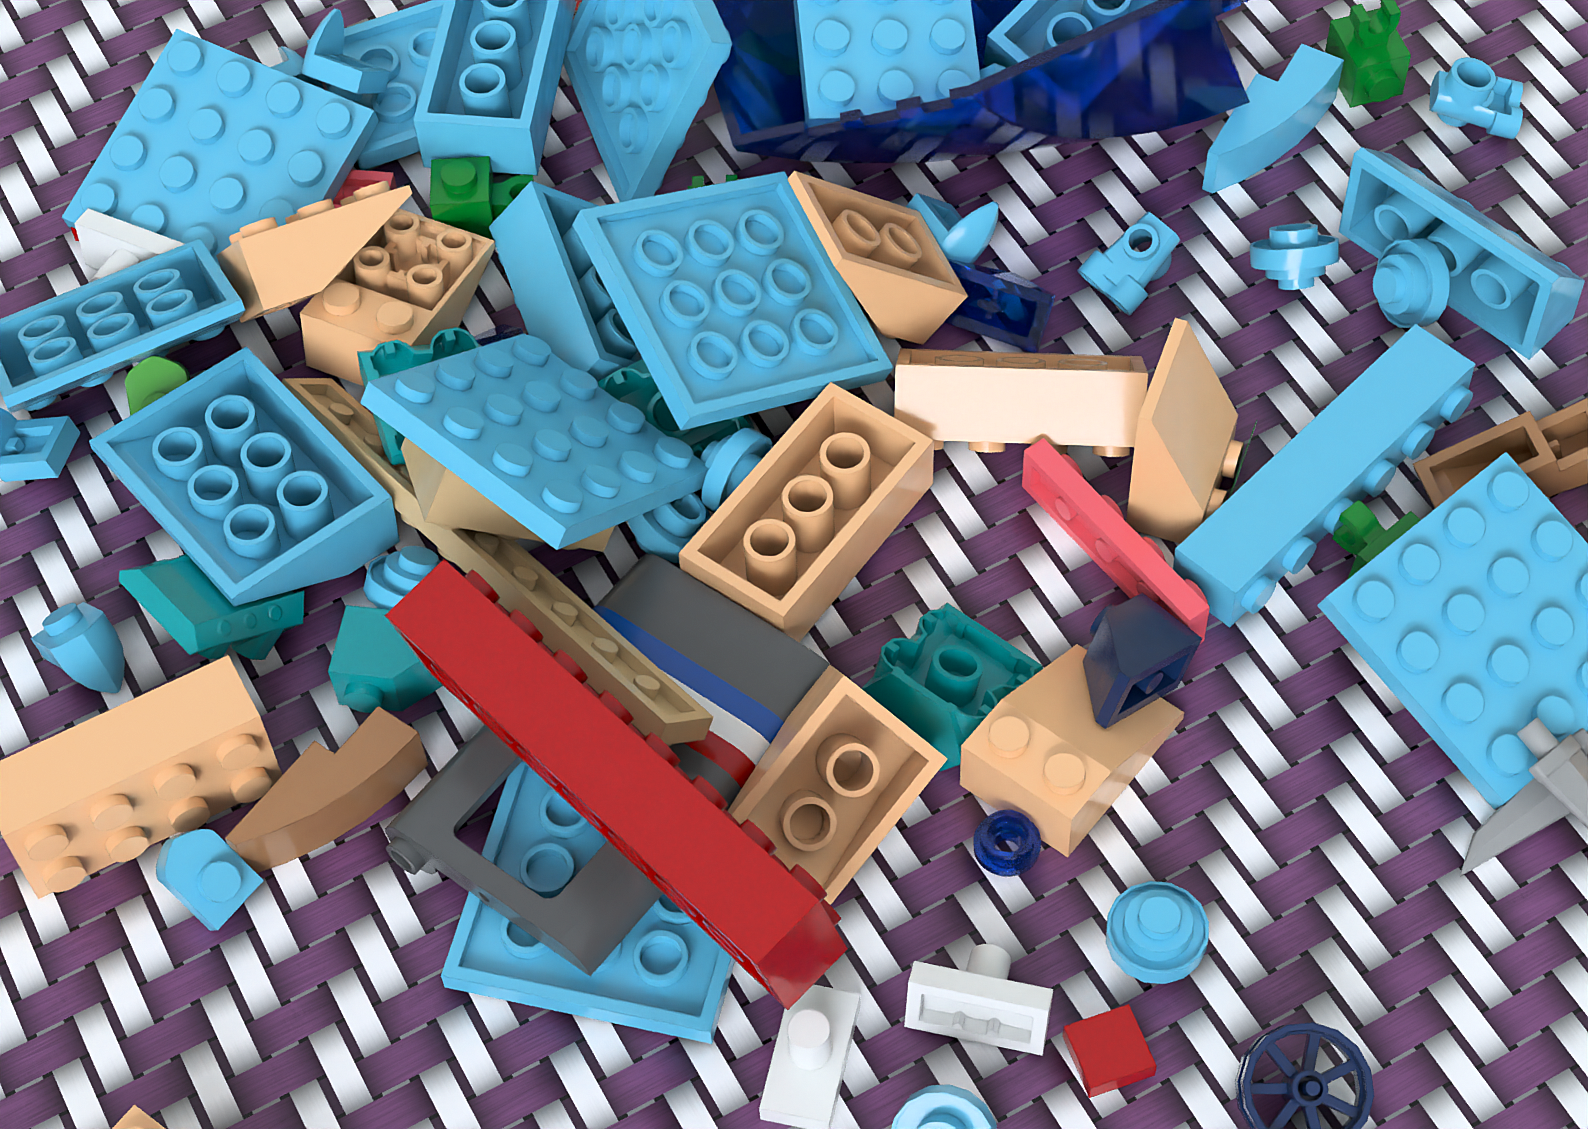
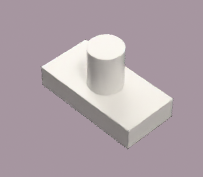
[74,208,185,283]
[904,944,1053,1056]
[759,984,860,1129]

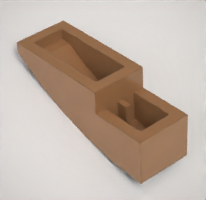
[1413,398,1588,509]
[225,706,428,873]

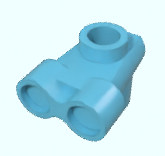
[1429,57,1523,140]
[1077,211,1180,316]

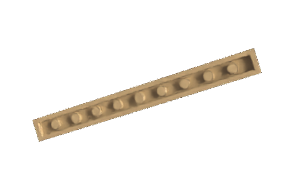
[282,378,714,746]

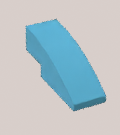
[1202,44,1344,194]

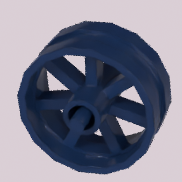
[1235,1022,1374,1129]

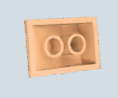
[787,171,968,345]
[1126,318,1244,544]
[960,644,1184,857]
[728,665,948,905]

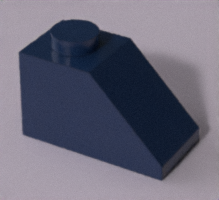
[1082,593,1203,729]

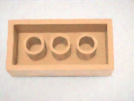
[678,382,934,642]
[0,655,282,899]

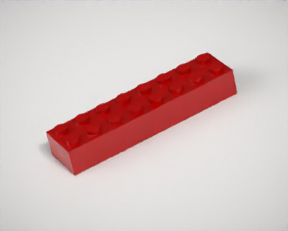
[385,559,848,1010]

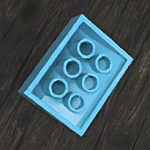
[0,238,245,414]
[89,346,400,606]

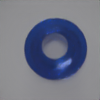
[973,810,1041,877]

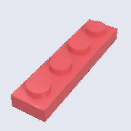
[1022,438,1210,644]

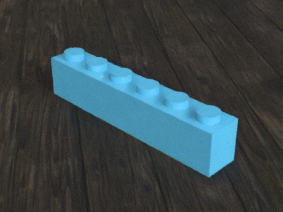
[1173,324,1475,628]

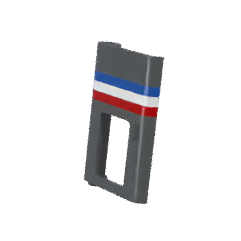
[385,553,830,976]

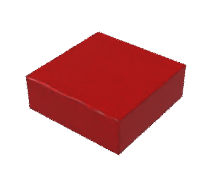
[1062,1004,1157,1098]

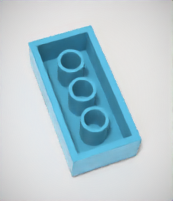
[413,0,576,176]

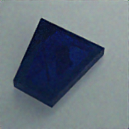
[945,258,1056,353]

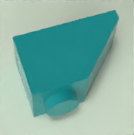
[328,605,443,713]

